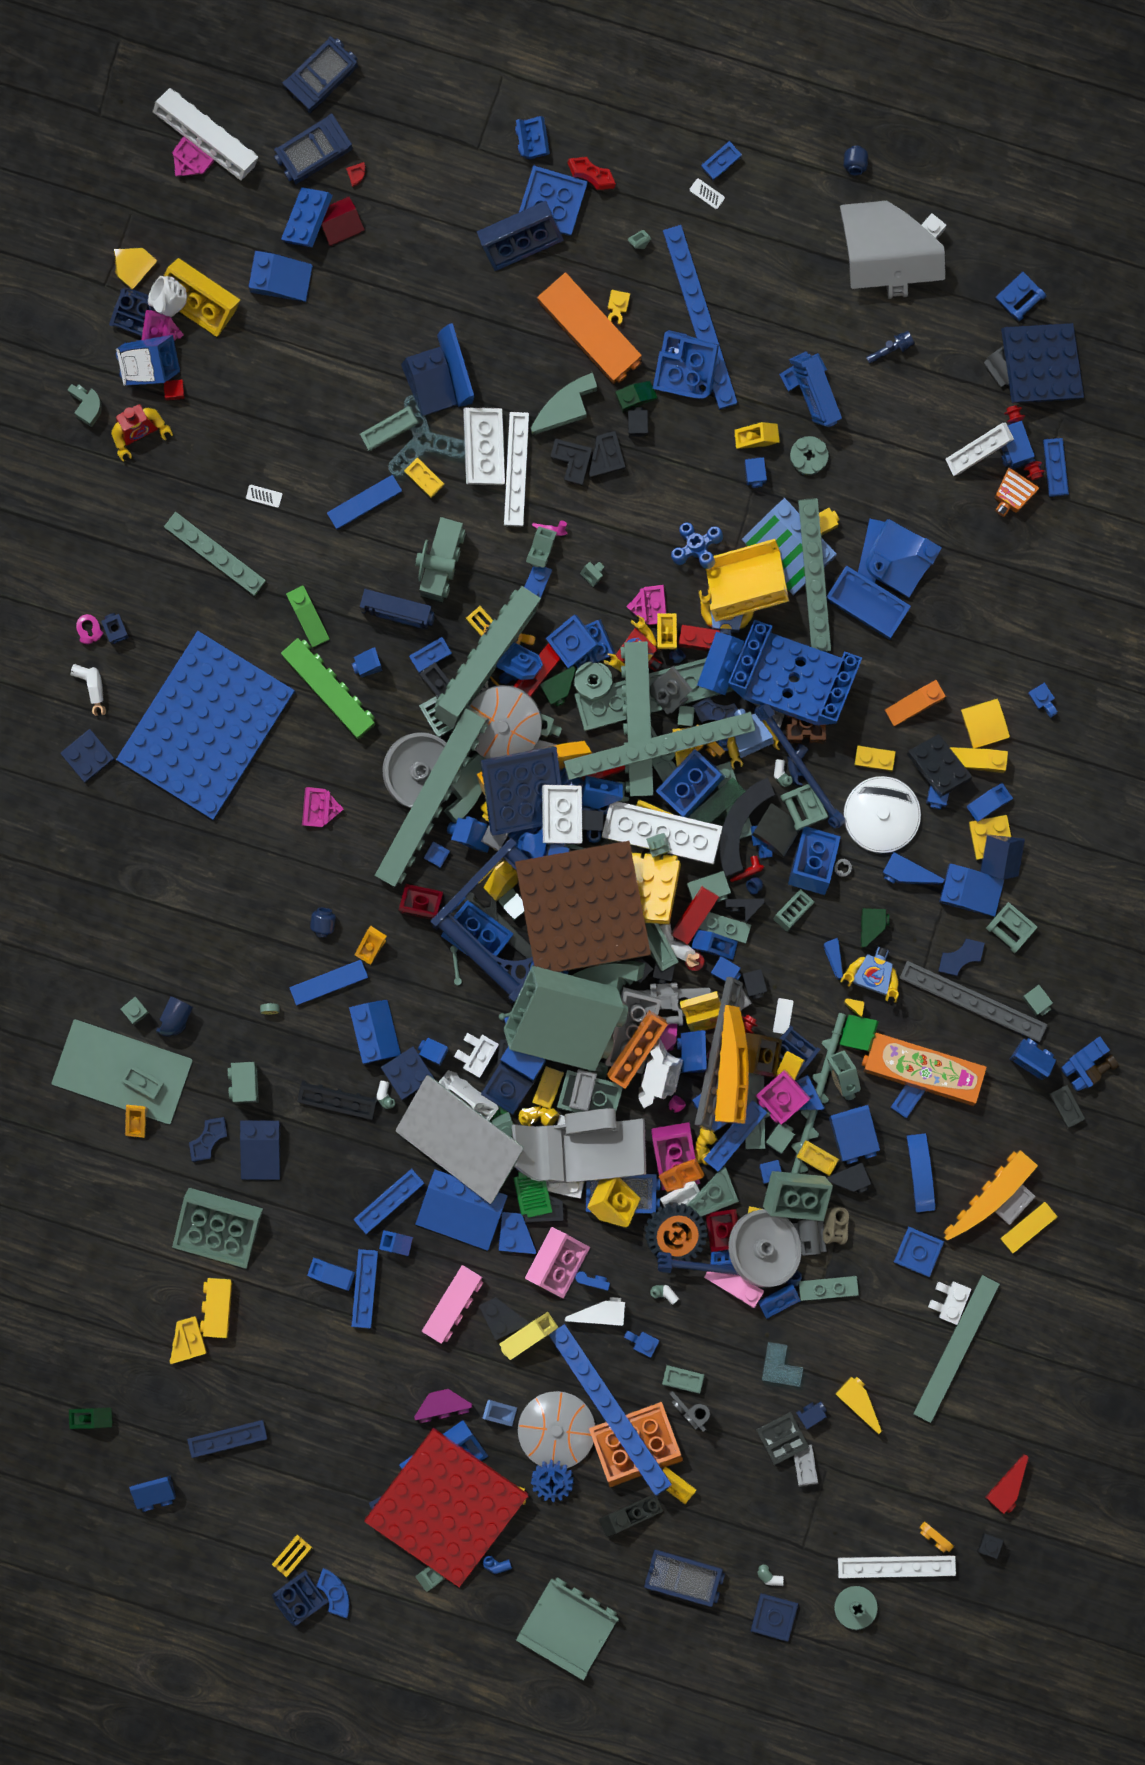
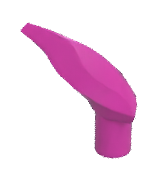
[532,521,567,536]

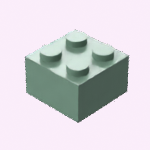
[228,1062,259,1104]

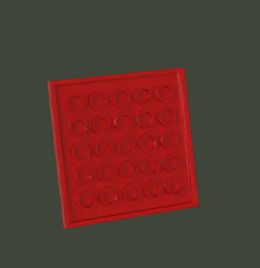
[365,1428,528,1587]

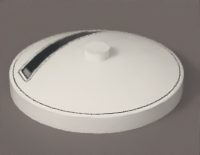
[844,776,921,853]

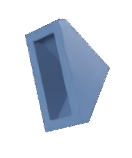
[482,1399,517,1426]

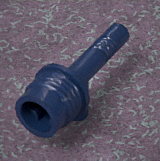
[866,331,915,364]

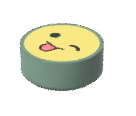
[260,1003,280,1015]

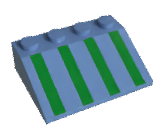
[742,498,836,595]

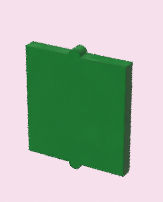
[840,1015,879,1052]

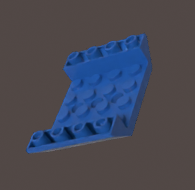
[728,620,862,725]

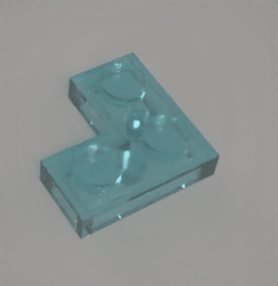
[762,1342,803,1387]

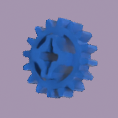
[531,1460,574,1502]

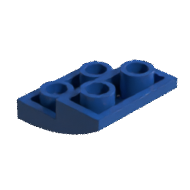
[576,620,615,669]

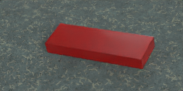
[671,886,719,945]

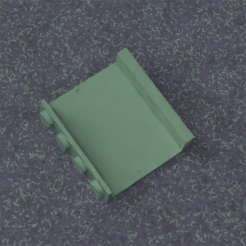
[516,1577,619,1680]

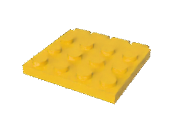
[632,853,681,924]

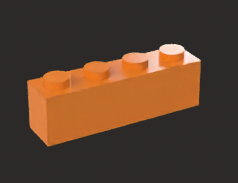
[607,1010,668,1089]

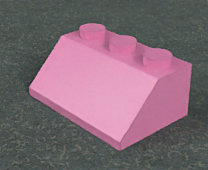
[525,1227,590,1299]

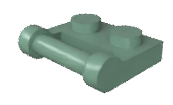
[780,784,828,831]
[986,902,1037,953]

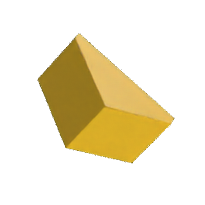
[657,613,677,649]

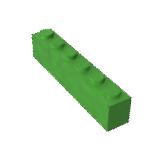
[281,638,375,740]

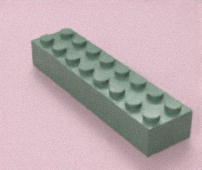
[434,586,541,729]

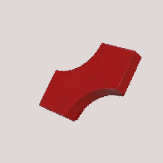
[567,157,616,190]

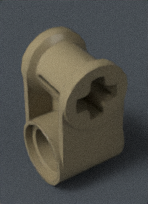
[823,1207,849,1245]

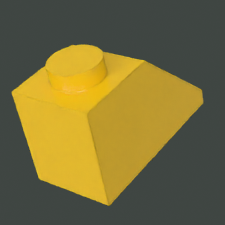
[734,422,779,449]
[483,860,519,901]

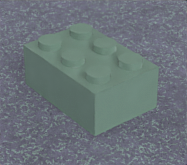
[557,1070,623,1113]
[763,1171,833,1221]

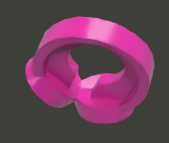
[76,614,103,644]

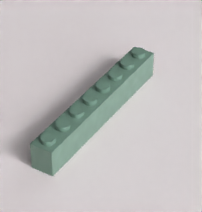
[621,642,653,796]

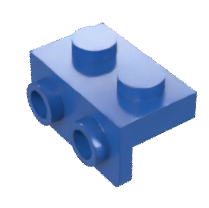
[515,116,550,159]

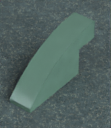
[531,373,597,436]
[444,752,486,822]
[645,923,678,971]
[572,960,645,996]

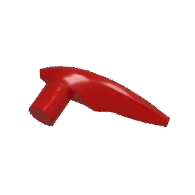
[730,856,764,882]

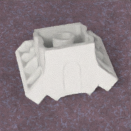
[639,1037,683,1108]
[439,1070,499,1121]

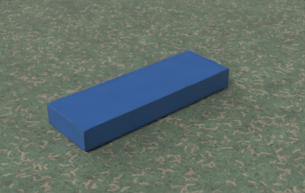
[1043,438,1069,497]

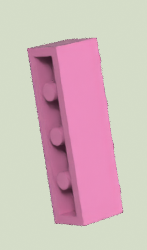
[422,1265,483,1344]

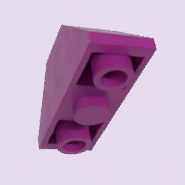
[414,1389,472,1423]

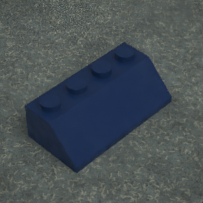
[477,201,564,271]

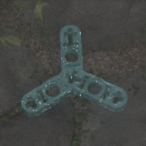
[388,395,465,477]

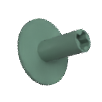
[415,540,456,581]
[835,1586,877,1629]

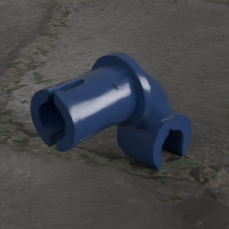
[787,743,809,786]

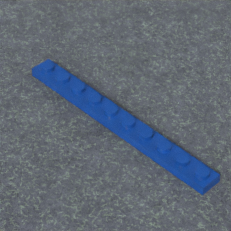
[663,225,737,410]
[549,1324,672,1496]

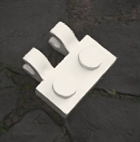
[454,1033,499,1078]
[928,1282,971,1325]

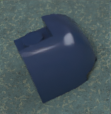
[156,997,193,1037]

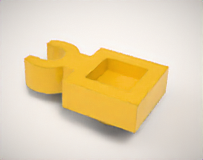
[608,290,630,325]

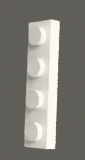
[946,423,1014,476]

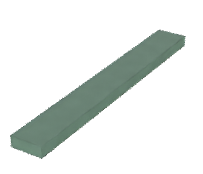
[913,1275,999,1423]

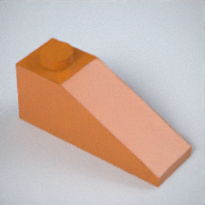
[885,680,946,726]

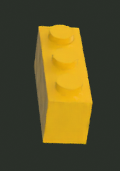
[200,1278,232,1338]

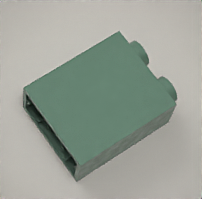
[504,966,628,1071]

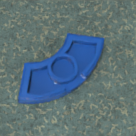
[317,1568,349,1618]

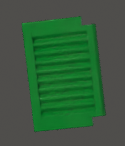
[513,1172,552,1217]

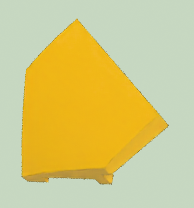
[114,248,157,289]

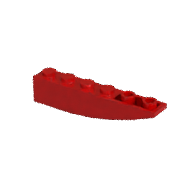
[513,643,561,697]

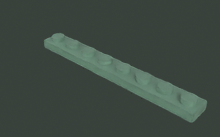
[798,498,831,651]

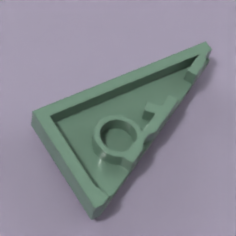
[676,1167,739,1225]

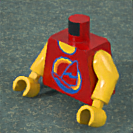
[111,404,173,462]
[604,615,662,672]

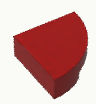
[346,162,365,187]

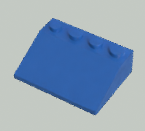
[415,1169,508,1251]

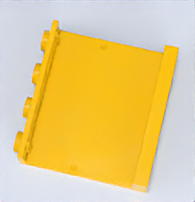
[706,539,789,622]

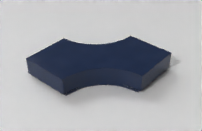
[692,697,738,723]
[938,938,985,976]
[189,1117,227,1162]

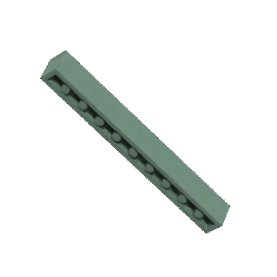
[375,707,489,887]
[564,712,756,780]

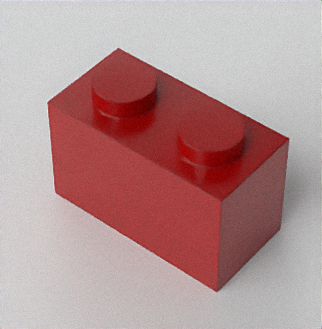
[679,625,720,651]

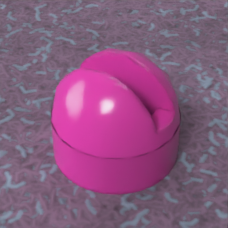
[669,1096,686,1113]

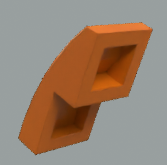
[659,1159,704,1192]

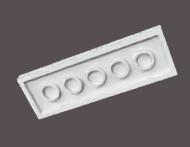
[601,801,723,864]

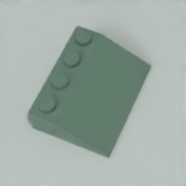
[172,1188,263,1268]

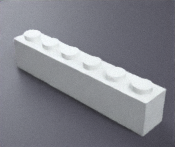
[153,88,258,180]

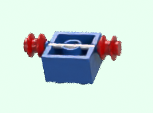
[1000,405,1045,480]

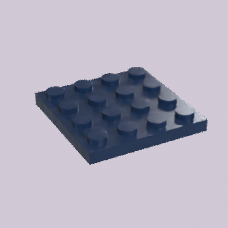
[1001,323,1084,403]
[481,746,561,836]

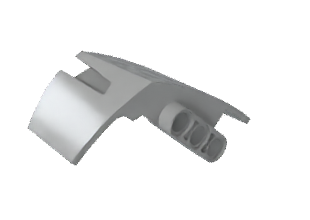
[512,1109,646,1184]

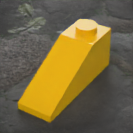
[950,747,1008,773]
[835,1377,881,1434]

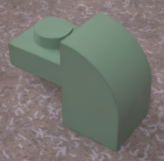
[68,384,102,427]
[526,526,557,568]

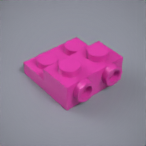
[756,1070,811,1125]

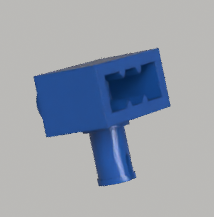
[447,816,489,853]

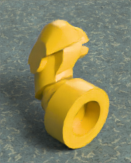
[519,1106,560,1126]
[694,1128,718,1165]

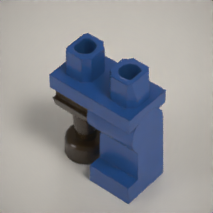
[1061,1036,1119,1092]

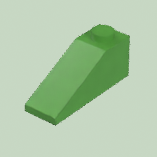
[286,586,330,648]

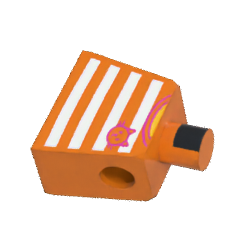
[995,468,1039,517]

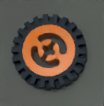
[645,1202,707,1262]

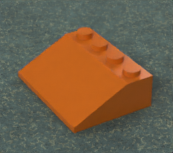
[589,1402,683,1487]

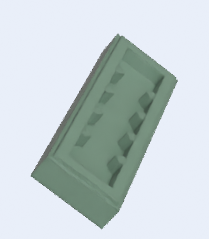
[360,406,419,451]
[698,912,751,944]
[799,1276,858,1301]

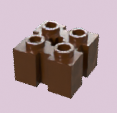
[785,714,826,743]

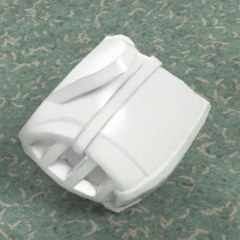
[148,276,187,317]

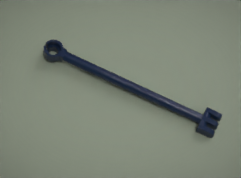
[755,704,846,828]
[657,1252,802,1287]

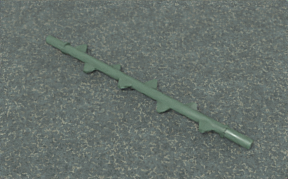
[791,1013,846,1174]

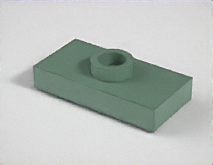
[662,1365,704,1393]

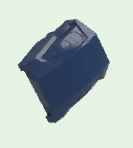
[109,288,155,337]
[778,1025,821,1081]
[272,1570,328,1627]

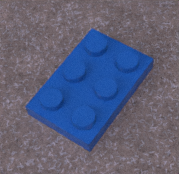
[281,187,333,247]

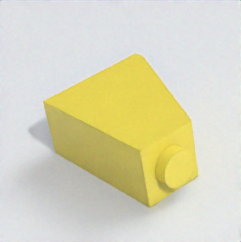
[499,1312,558,1360]

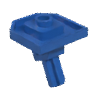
[496,642,543,684]

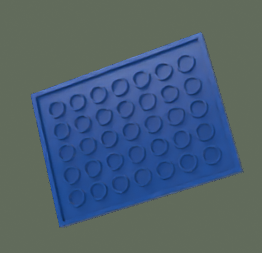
[116,631,295,820]

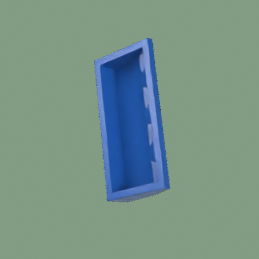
[437,323,474,407]
[826,565,911,640]

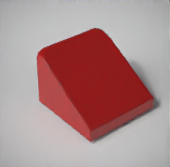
[164,379,185,401]

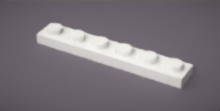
[504,412,529,527]
[838,1556,956,1578]

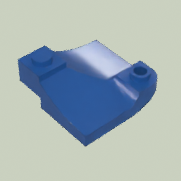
[653,330,719,398]
[866,519,942,598]

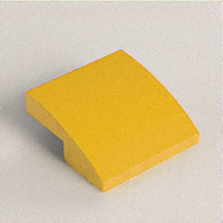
[961,699,1010,749]
[680,991,721,1032]

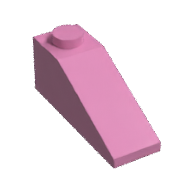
[704,1272,764,1308]

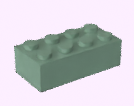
[419,517,466,602]

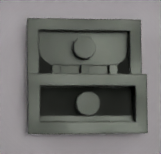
[752,803,800,858]
[756,1412,809,1465]

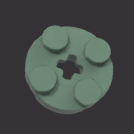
[790,436,828,475]
[574,662,613,701]

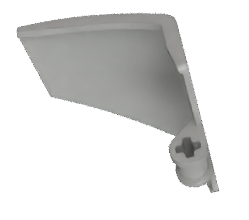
[840,201,945,299]

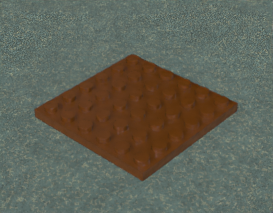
[515,841,651,972]

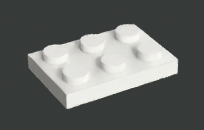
[542,785,582,844]

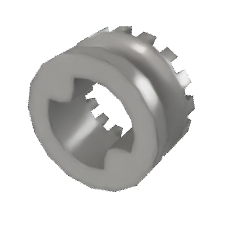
[834,859,852,877]

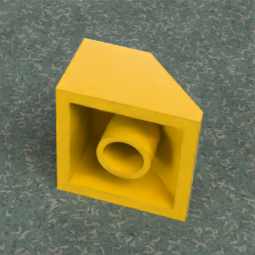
[587,1178,641,1227]

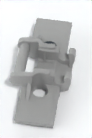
[620,983,710,1026]

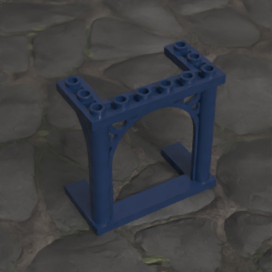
[430,838,533,1005]

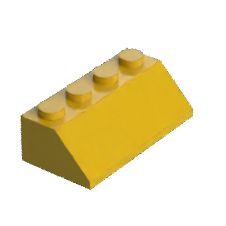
[164,258,240,337]

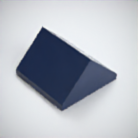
[980,834,1025,880]

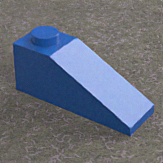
[882,852,945,885]

